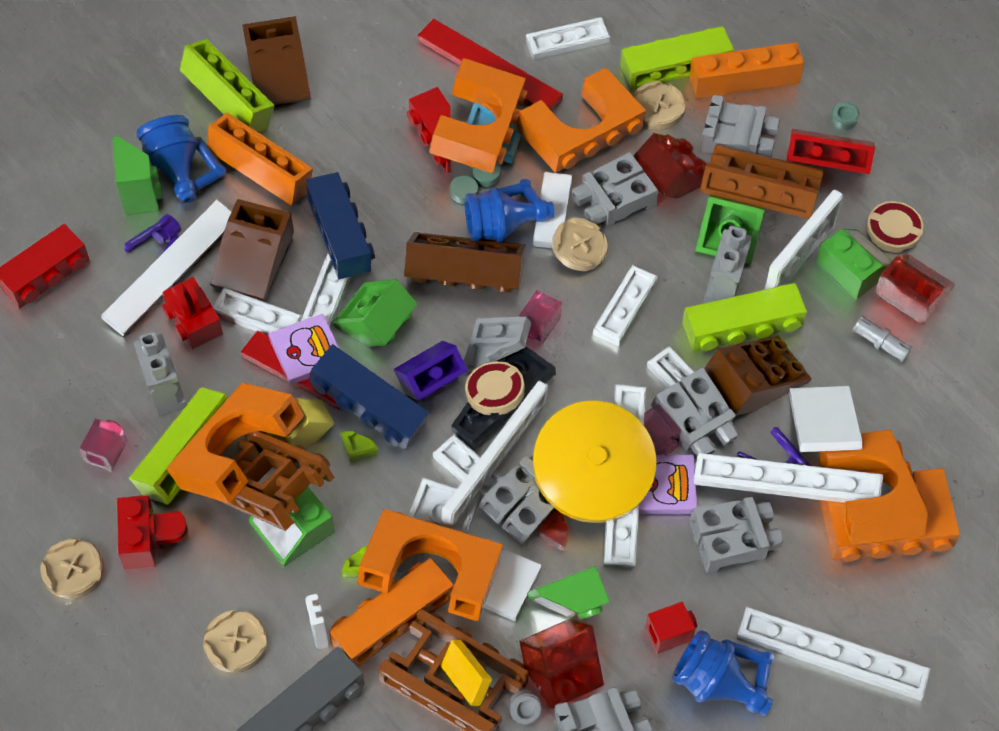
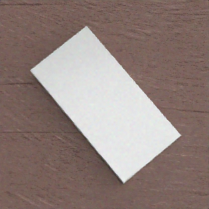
[765,189,843,290]

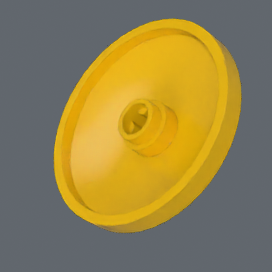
[532,400,656,523]

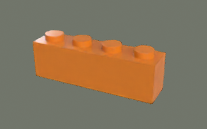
[689,42,804,99]
[207,113,313,206]
[329,558,454,667]

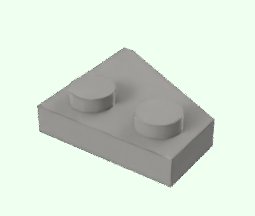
[464,316,532,373]

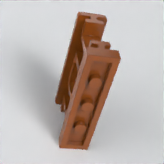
[700,144,824,219]
[220,431,335,531]
[378,609,529,731]

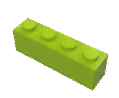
[620,26,734,90]
[180,38,274,133]
[682,283,807,352]
[129,387,228,505]

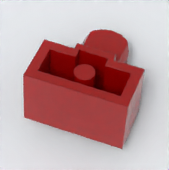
[161,277,223,349]
[117,495,188,570]

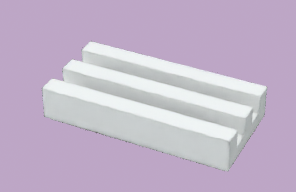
[647,346,694,388]
[305,594,329,650]

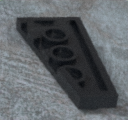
[451,346,556,449]

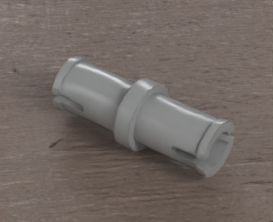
[852,315,912,362]

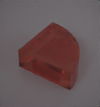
[537,508,568,551]

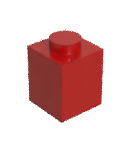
[646,601,698,654]

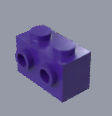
[393,340,468,400]

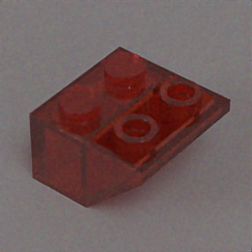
[633,133,707,199]
[875,253,955,324]
[519,618,604,709]

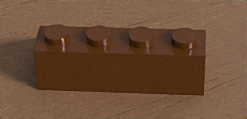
[404,232,526,292]

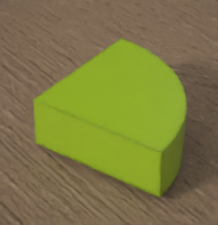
[340,431,379,462]
[342,545,368,577]

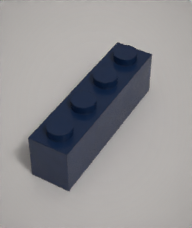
[306,172,375,280]
[309,344,430,450]

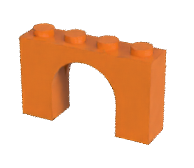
[429,58,527,174]
[516,67,646,173]
[166,382,305,504]
[818,429,931,546]
[820,468,960,562]
[357,509,503,621]

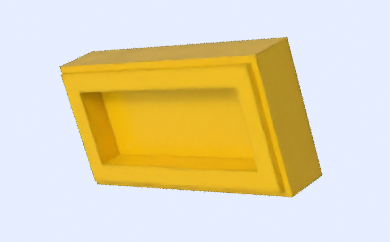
[441,640,492,706]

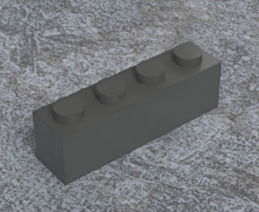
[237,646,365,731]

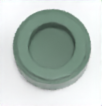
[831,102,859,130]
[473,163,501,187]
[450,175,478,204]

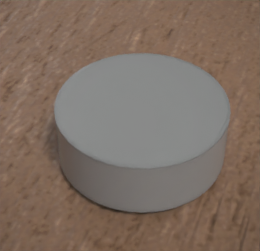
[508,690,542,725]

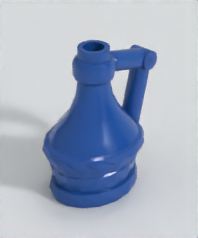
[136,115,226,204]
[465,179,554,243]
[672,630,774,716]

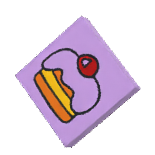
[268,313,339,385]
[639,455,697,514]

